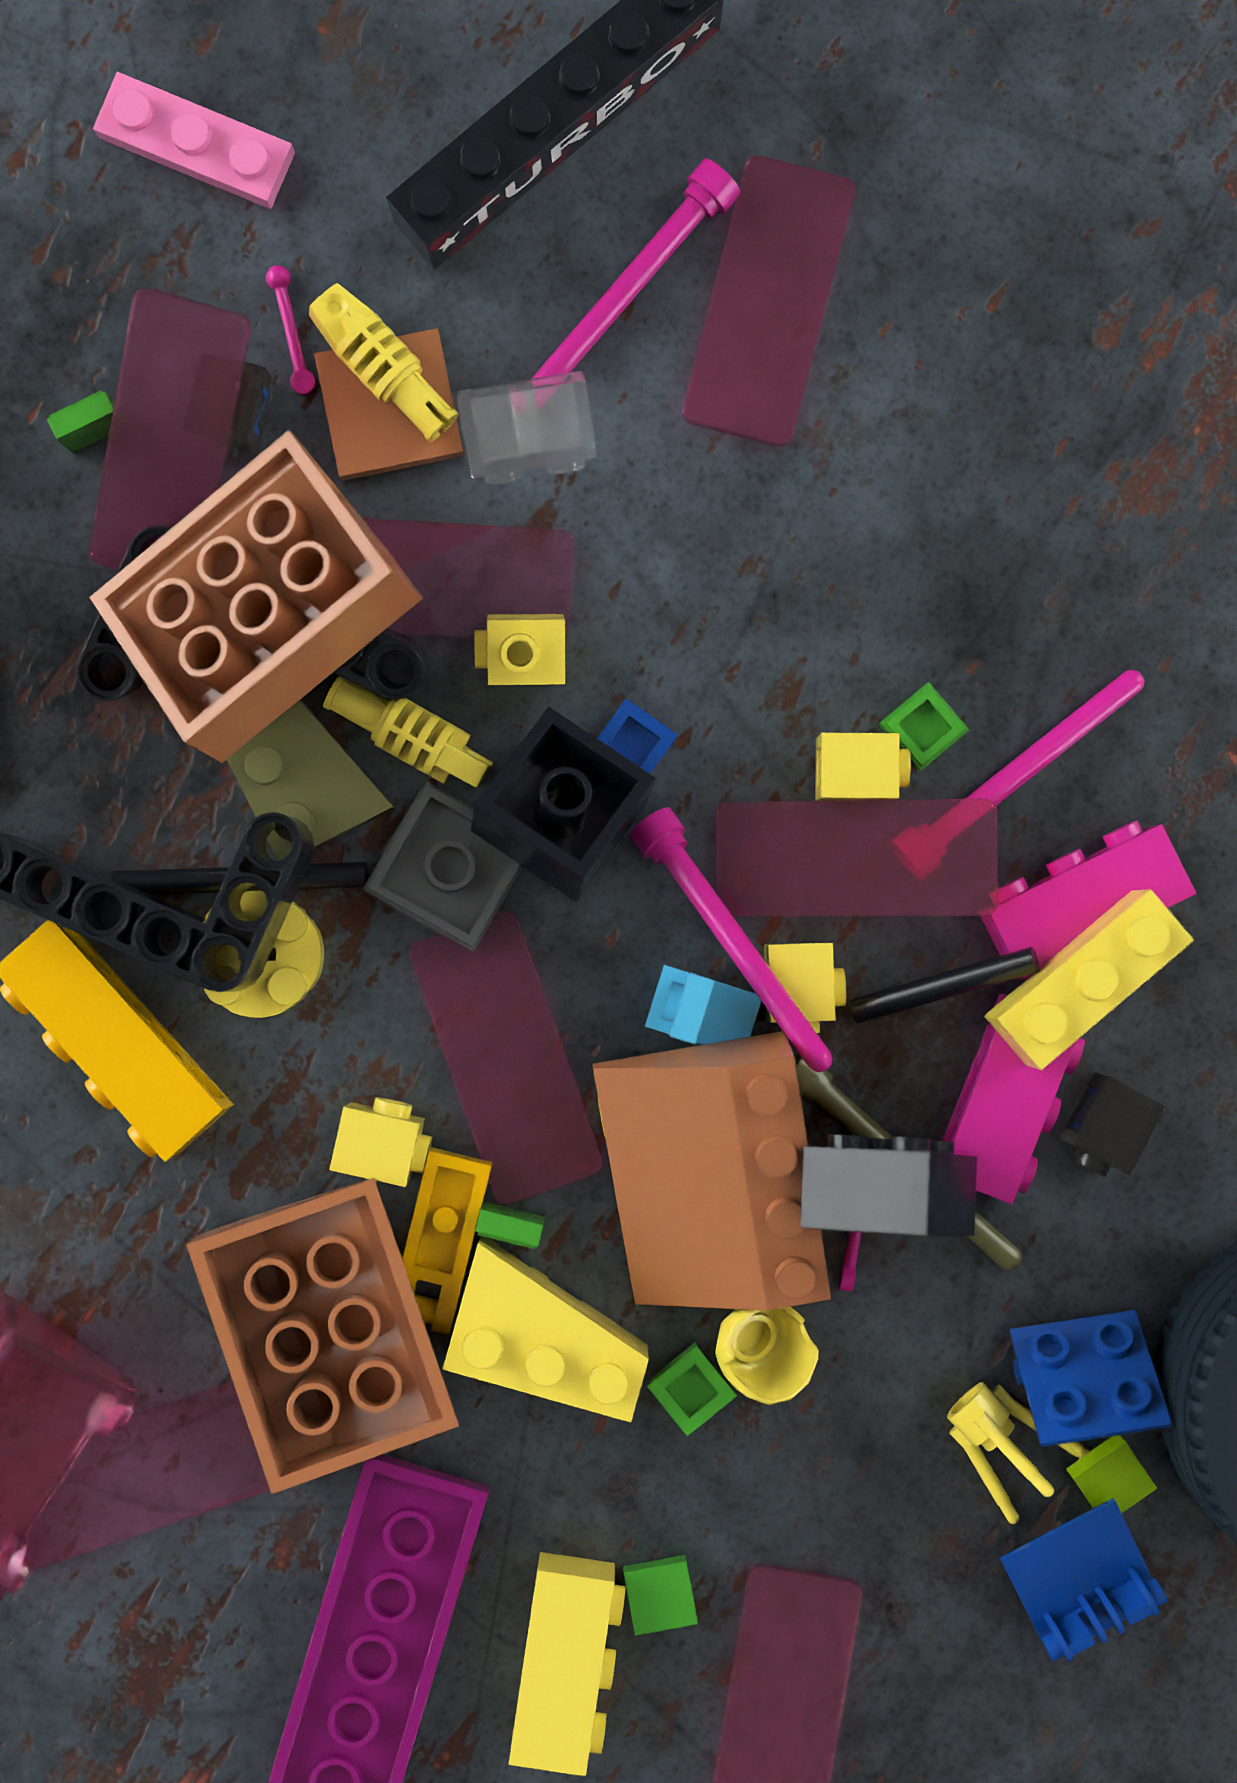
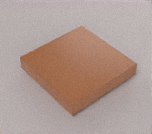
[314,328,465,481]

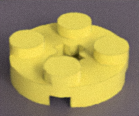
[204,891,324,1018]

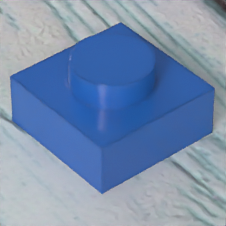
[597,698,678,774]

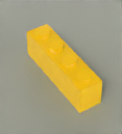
[0,920,234,1162]

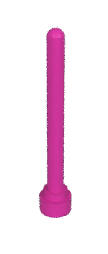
[519,158,741,410]
[890,670,1144,881]
[629,807,832,1072]

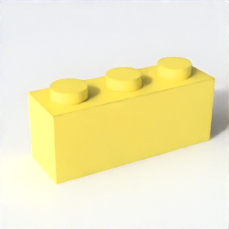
[984,889,1194,1070]
[509,1552,626,1776]

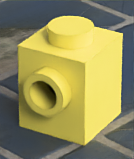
[474,614,565,685]
[815,733,911,802]
[764,943,846,1033]
[329,1097,432,1187]

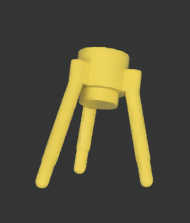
[947,1382,1091,1524]

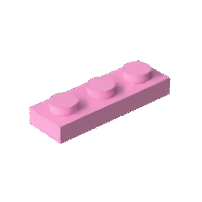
[93,72,295,209]

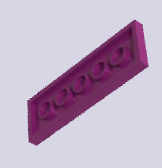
[268,1454,490,1783]

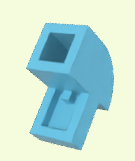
[645,965,761,1045]

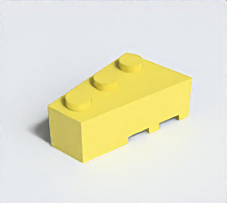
[443,1236,649,1422]

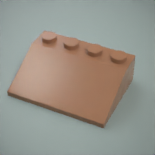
[89,430,423,763]
[592,1031,831,1310]
[186,1178,459,1494]

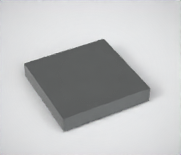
[363,781,524,954]

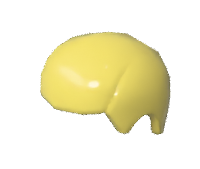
[715,1306,819,1406]

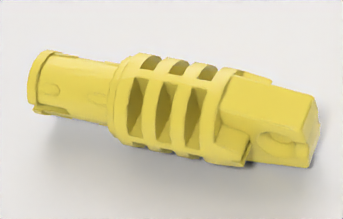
[309,283,459,443]
[323,676,493,787]

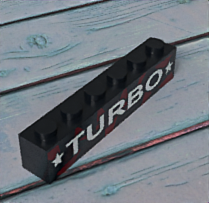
[386,0,723,270]

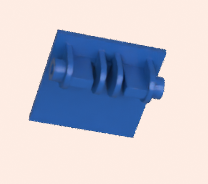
[1010,1310,1172,1447]
[1000,1498,1168,1662]

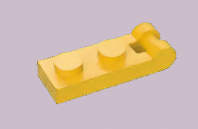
[402,1147,493,1336]

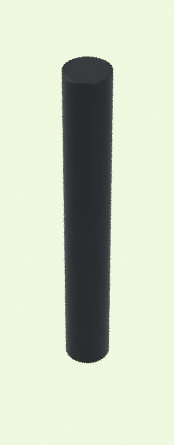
[850,947,1040,1024]

